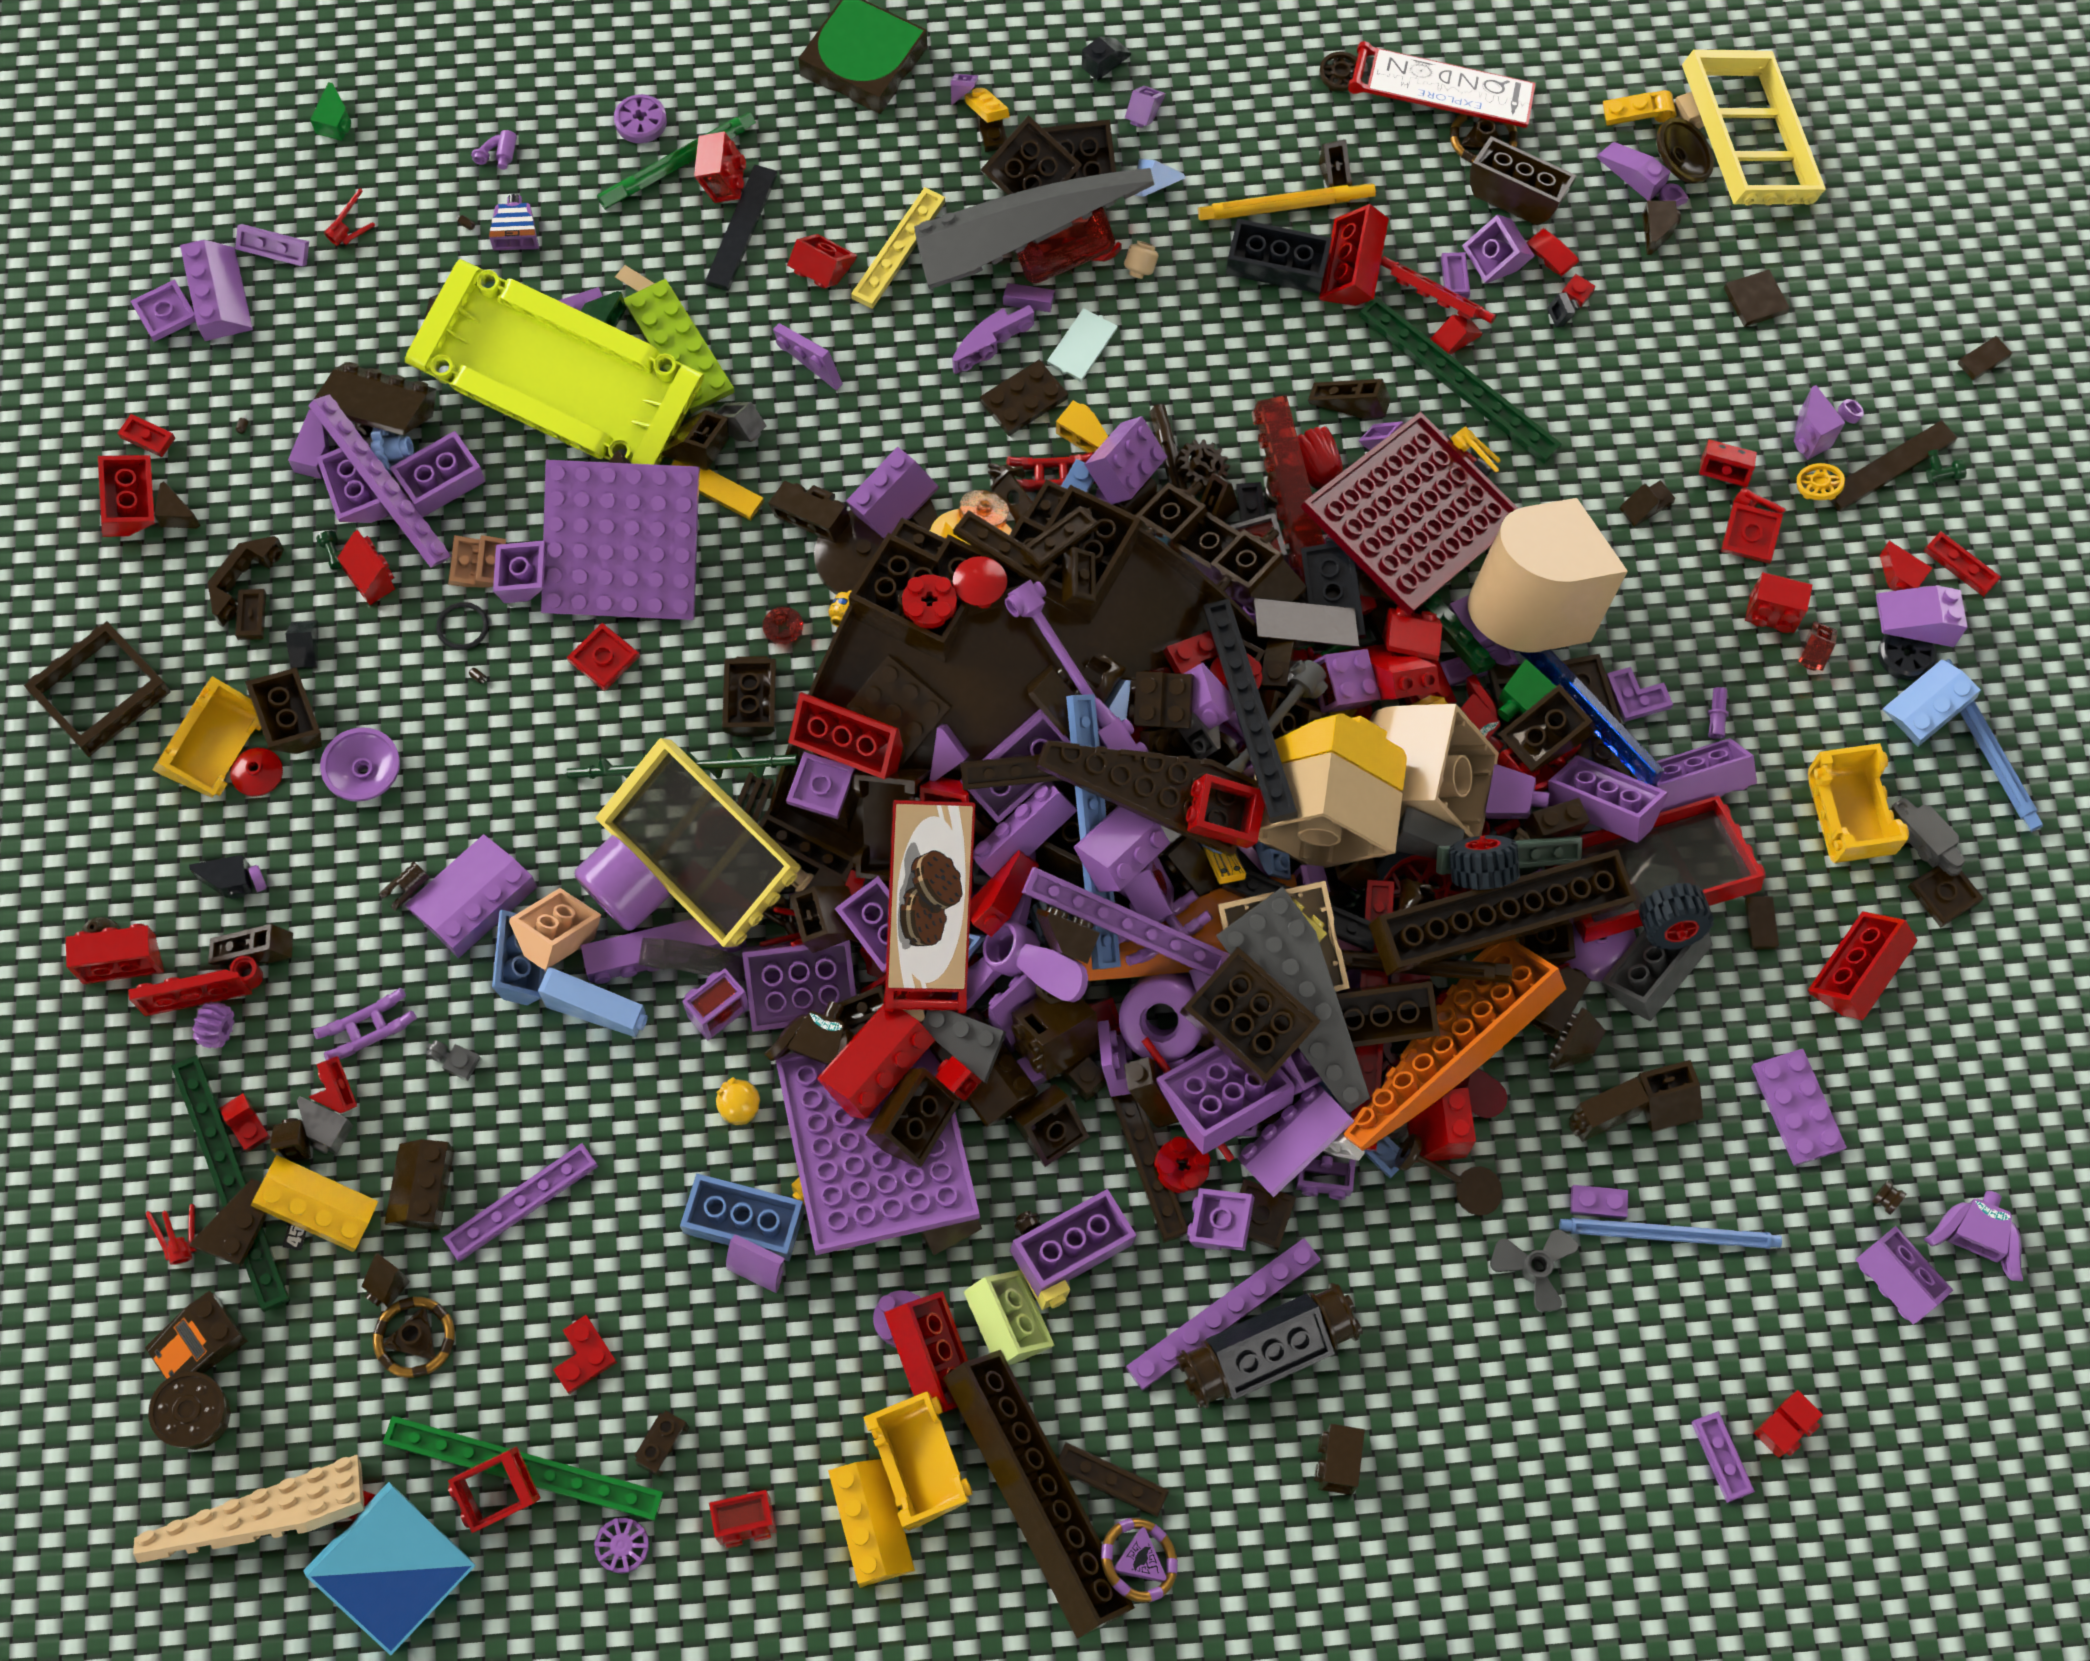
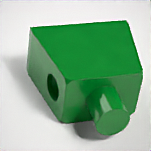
[1498,659,1556,722]

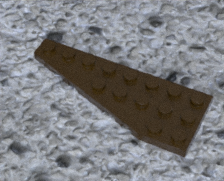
[1035,740,1258,857]

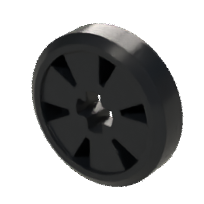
[1878,634,1937,680]

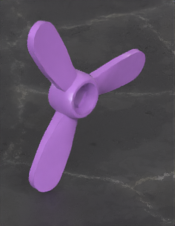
[947,851,1088,1014]

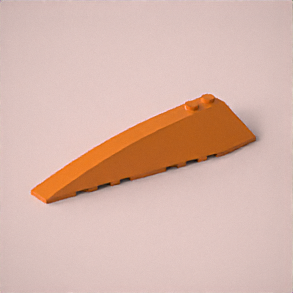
[1343,940,1566,1151]

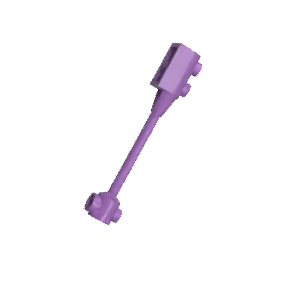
[1005,579,1148,752]

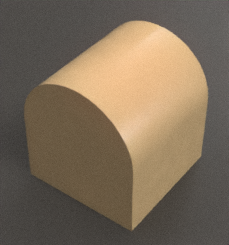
[1467,498,1628,652]
[1369,704,1499,839]

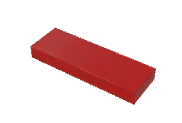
[1924,531,2001,597]

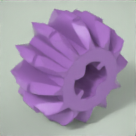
[192,1002,235,1049]

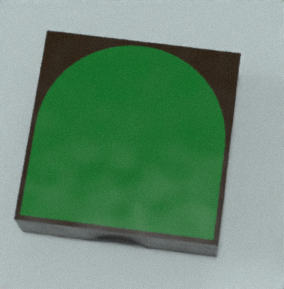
[798,0,928,114]

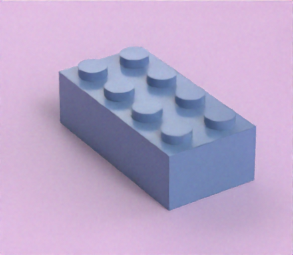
[680,1173,805,1262]

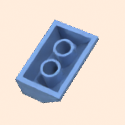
[492,910,545,1005]

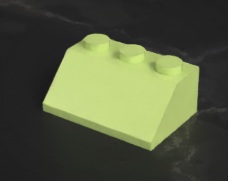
[963,1270,1055,1365]

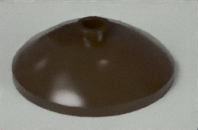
[1657,118,1714,184]

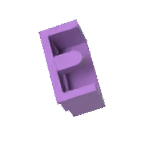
[1296,1156,1356,1200]

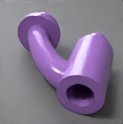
[471,130,517,170]

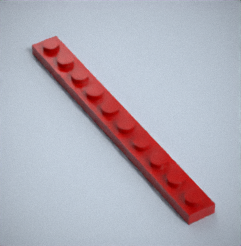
[1351,880,1395,1151]

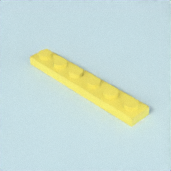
[851,187,945,309]

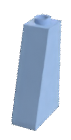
[538,967,648,1037]

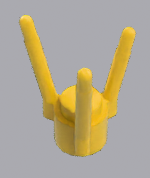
[1450,426,1501,473]

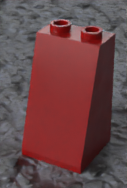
[1339,644,1440,700]

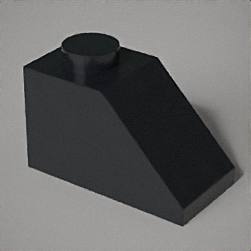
[1081,37,1131,81]
[189,855,252,899]

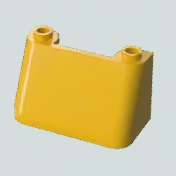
[152,676,261,798]
[863,1391,973,1531]

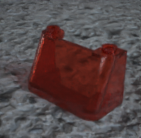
[1014,206,1115,283]

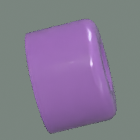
[574,835,670,931]
[1119,972,1204,1062]

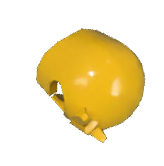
[716,1077,760,1125]

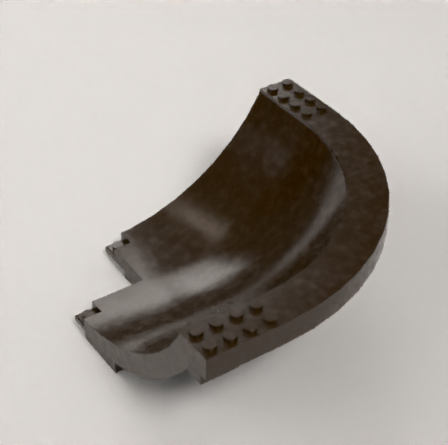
[753,479,1268,927]

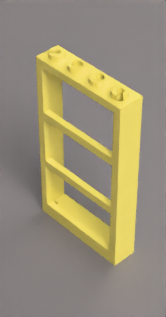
[1682,50,1826,205]

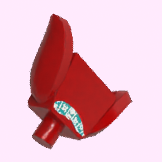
[1460,674,1505,752]

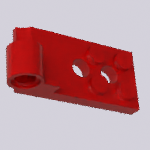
[128,956,263,1016]

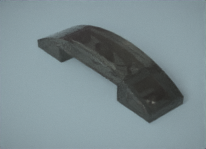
[638,938,745,986]

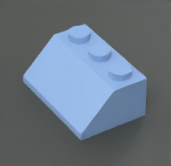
[1882,659,1981,747]

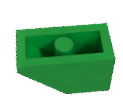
[310,82,351,141]

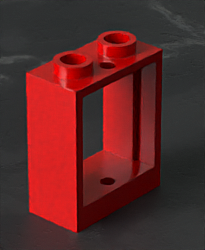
[1186,774,1264,849]
[448,1446,541,1533]

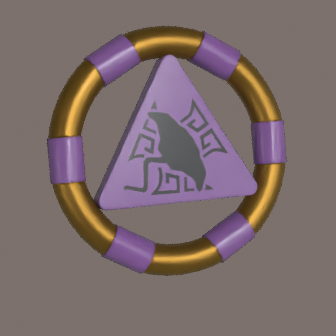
[1101,1518,1178,1602]

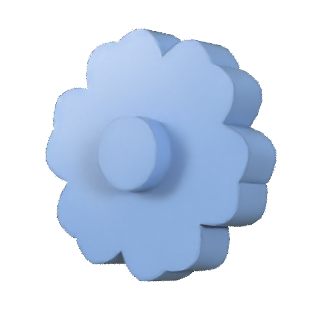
[371,427,414,475]

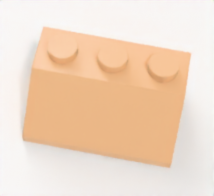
[509,888,601,971]

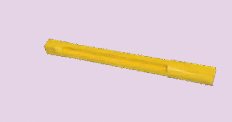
[1198,183,1376,221]

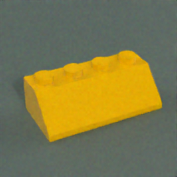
[251,1155,378,1252]
[828,1459,915,1588]

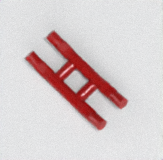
[1006,452,1096,492]

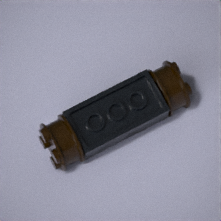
[1176,1283,1363,1409]

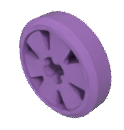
[614,94,667,143]

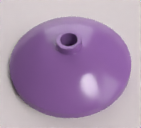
[320,727,400,802]
[1564,910,1637,981]

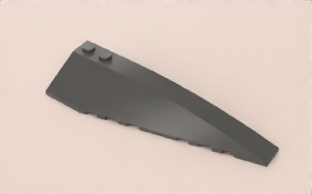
[914,168,1155,289]

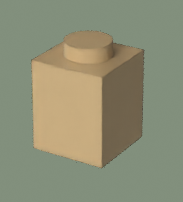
[1674,91,1704,129]

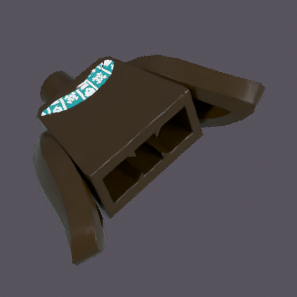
[764,1001,854,1065]

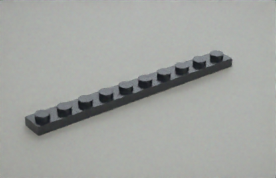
[1203,599,1297,824]

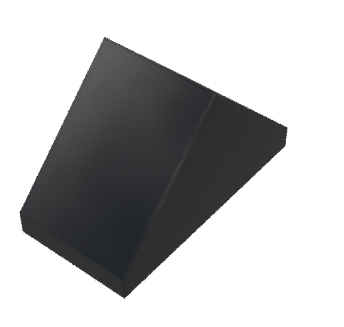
[285,620,318,670]

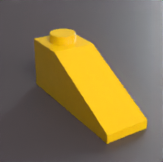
[1056,400,1108,453]

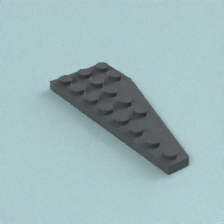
[1216,887,1370,1114]

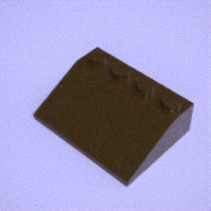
[1043,119,1116,180]
[309,362,436,435]
[1180,947,1321,1086]

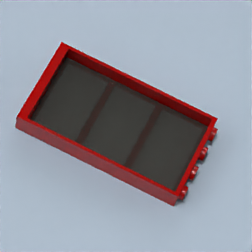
[1544,795,1766,943]

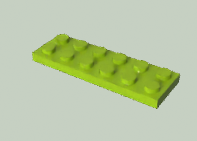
[624,278,735,414]

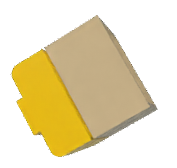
[1254,713,1407,868]

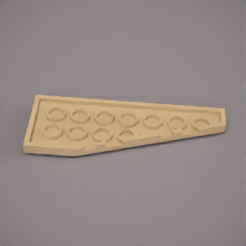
[133,1455,364,1563]

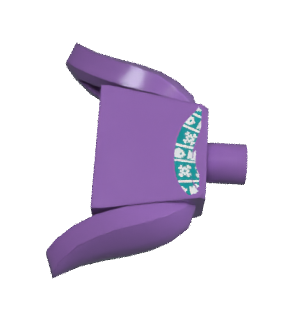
[1924,1191,2023,1281]

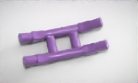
[1118,889,1213,966]
[313,988,417,1060]

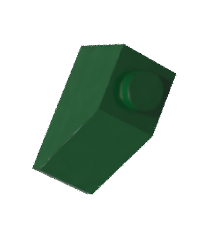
[581,291,626,327]

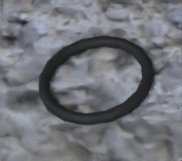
[436,602,489,650]

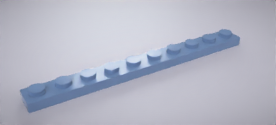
[1066,694,1121,970]

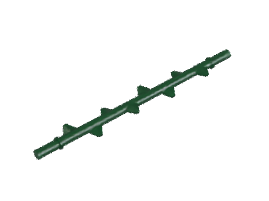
[566,747,800,783]

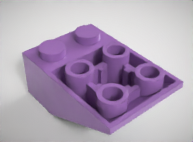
[989,974,1039,1054]

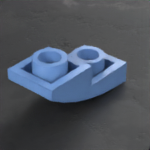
[1255,841,1291,881]

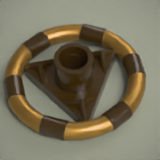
[1450,114,1518,163]
[373,1297,455,1378]

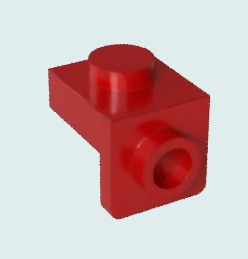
[1089,996,1121,1035]

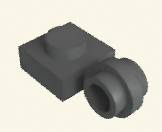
[426,1040,481,1081]

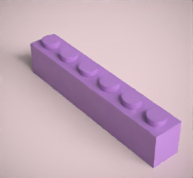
[581,908,747,984]

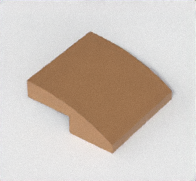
[448,535,506,587]

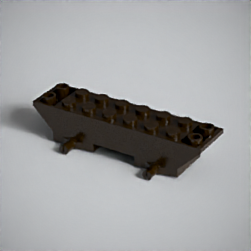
[1134,480,1307,612]

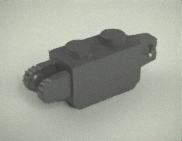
[1891,798,1965,876]

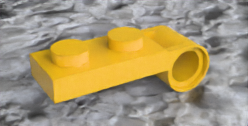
[1603,90,1676,126]

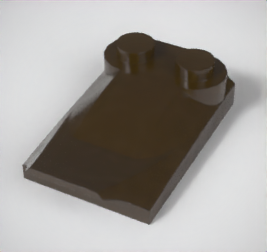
[722,656,776,737]

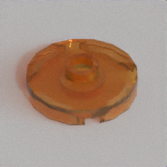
[959,490,1009,529]

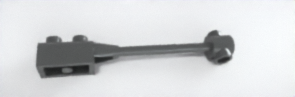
[1227,660,1328,774]

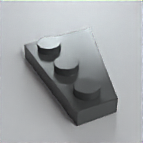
[922,1010,1006,1083]

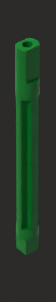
[597,112,756,210]

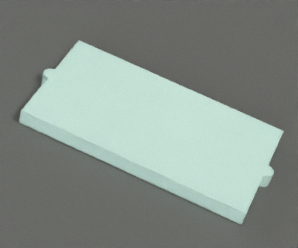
[1047,308,1118,382]

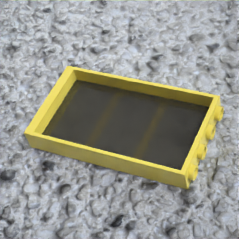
[595,738,801,947]

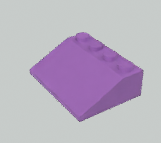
[405,834,537,959]
[742,940,856,1032]
[1156,1045,1295,1155]

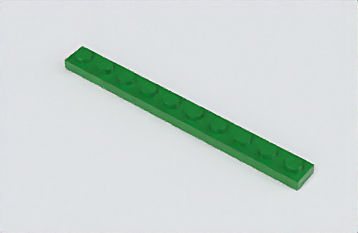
[382,1416,664,1521]

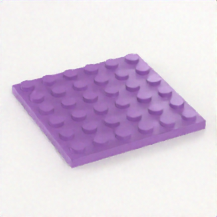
[541,460,700,620]

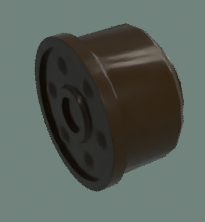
[148,1371,231,1450]

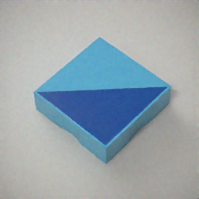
[303,1482,476,1656]

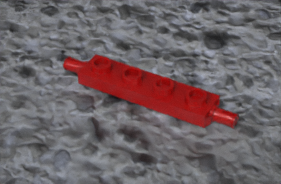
[1380,256,1496,324]

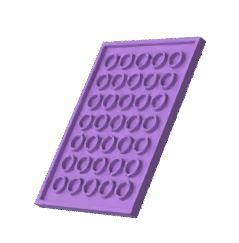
[776,1048,980,1255]

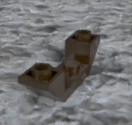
[208,536,284,627]

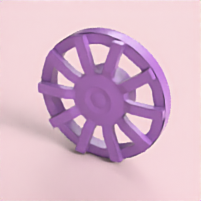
[594,1518,649,1574]

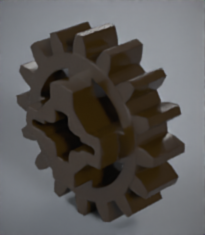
[1175,439,1230,491]

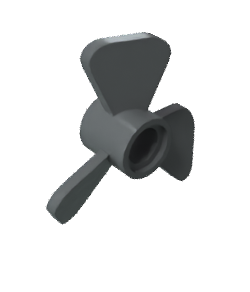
[1490,1230,1578,1312]

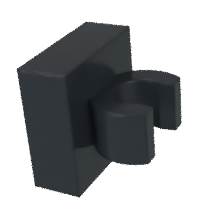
[1547,293,1580,327]

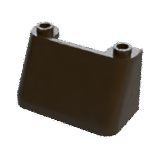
[851,769,931,881]

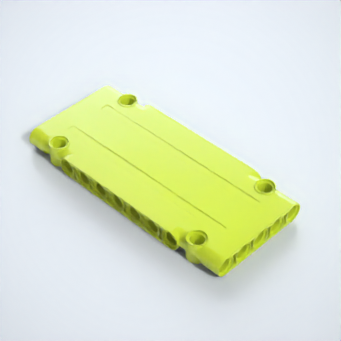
[405,259,704,465]

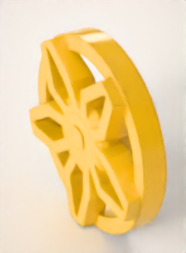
[1796,463,1845,500]

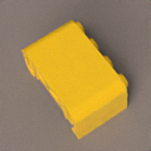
[1808,743,1909,863]

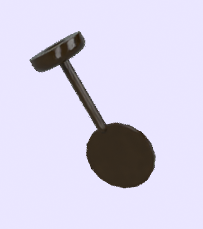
[1395,1133,1503,1216]

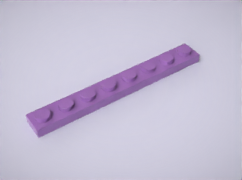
[308,394,451,568]
[1022,867,1229,976]
[1126,1238,1321,1391]

